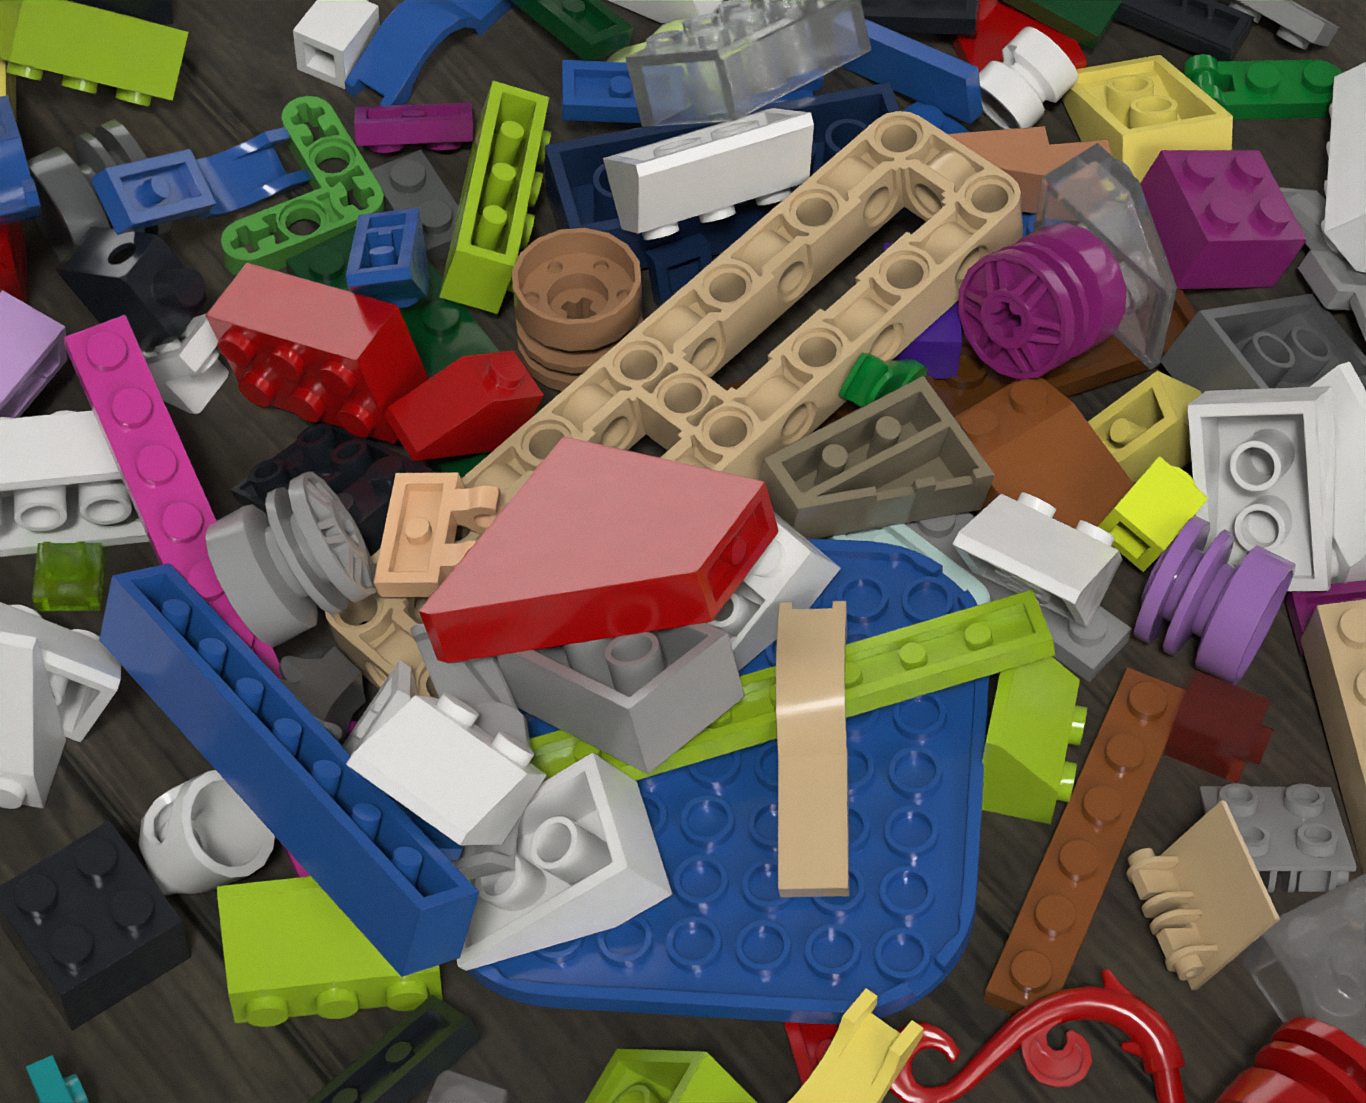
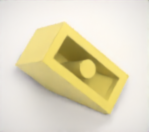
[1088,371,1202,483]

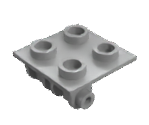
[1199,783,1356,893]

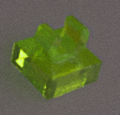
[32,541,105,611]

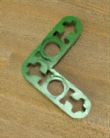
[221,96,385,276]

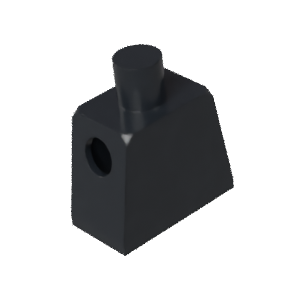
[55,227,207,350]

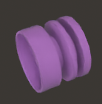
[1134,515,1296,686]

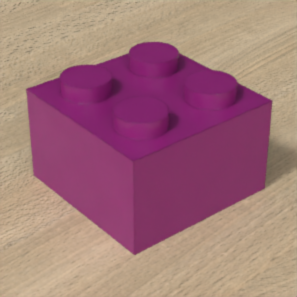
[1130,150,1307,289]

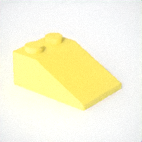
[1061,55,1233,203]

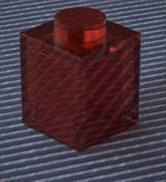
[1164,670,1274,783]

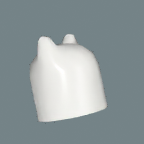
[139,770,275,896]

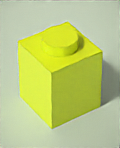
[1098,456,1209,572]

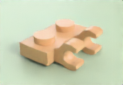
[373,473,503,597]

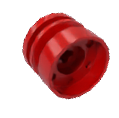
[1214,1016,1366,1103]

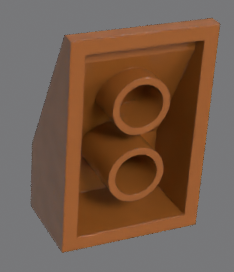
[954,376,1134,548]

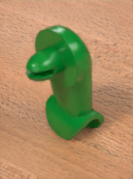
[838,352,928,408]

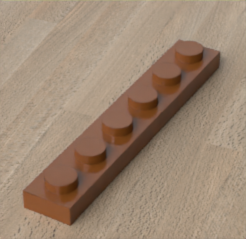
[983,667,1188,1015]

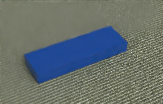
[830,9,983,124]

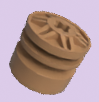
[512,228,643,391]

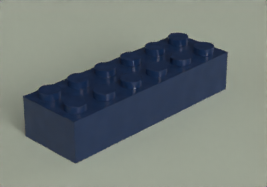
[545,82,917,269]

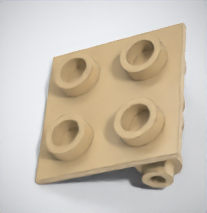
[1126,801,1280,990]

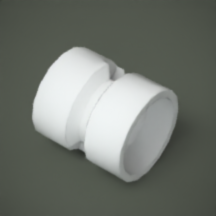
[979,26,1078,130]

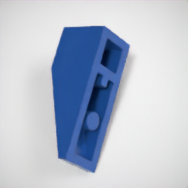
[346,208,430,308]

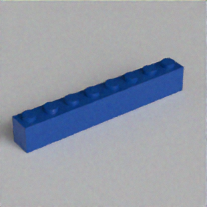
[99,563,479,977]

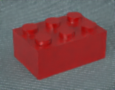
[205,263,429,444]

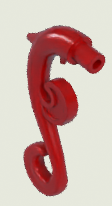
[889,969,1186,1103]

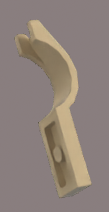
[776,601,849,897]

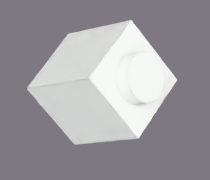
[293,0,380,89]

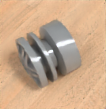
[205,472,377,648]

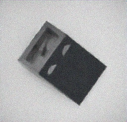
[230,422,433,557]

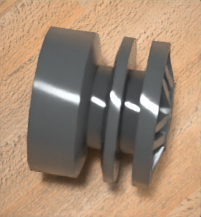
[27,119,172,263]

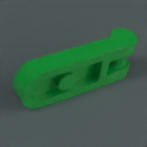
[1183,54,1343,120]

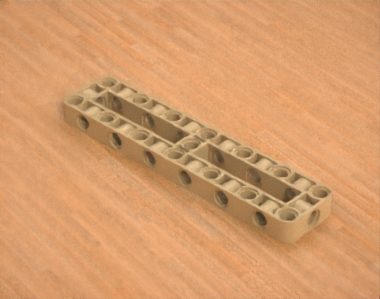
[325,111,1023,699]

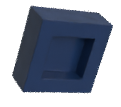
[645,232,713,308]

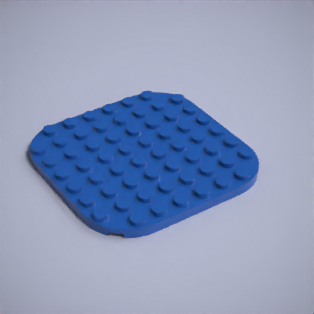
[455,538,990,1024]

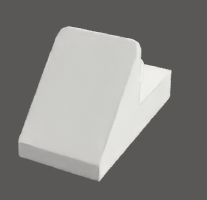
[141,314,229,414]

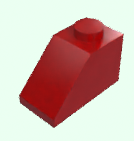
[384,350,544,461]

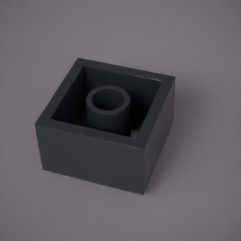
[0,820,191,1031]

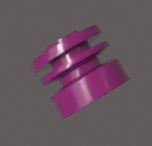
[958,223,1126,380]

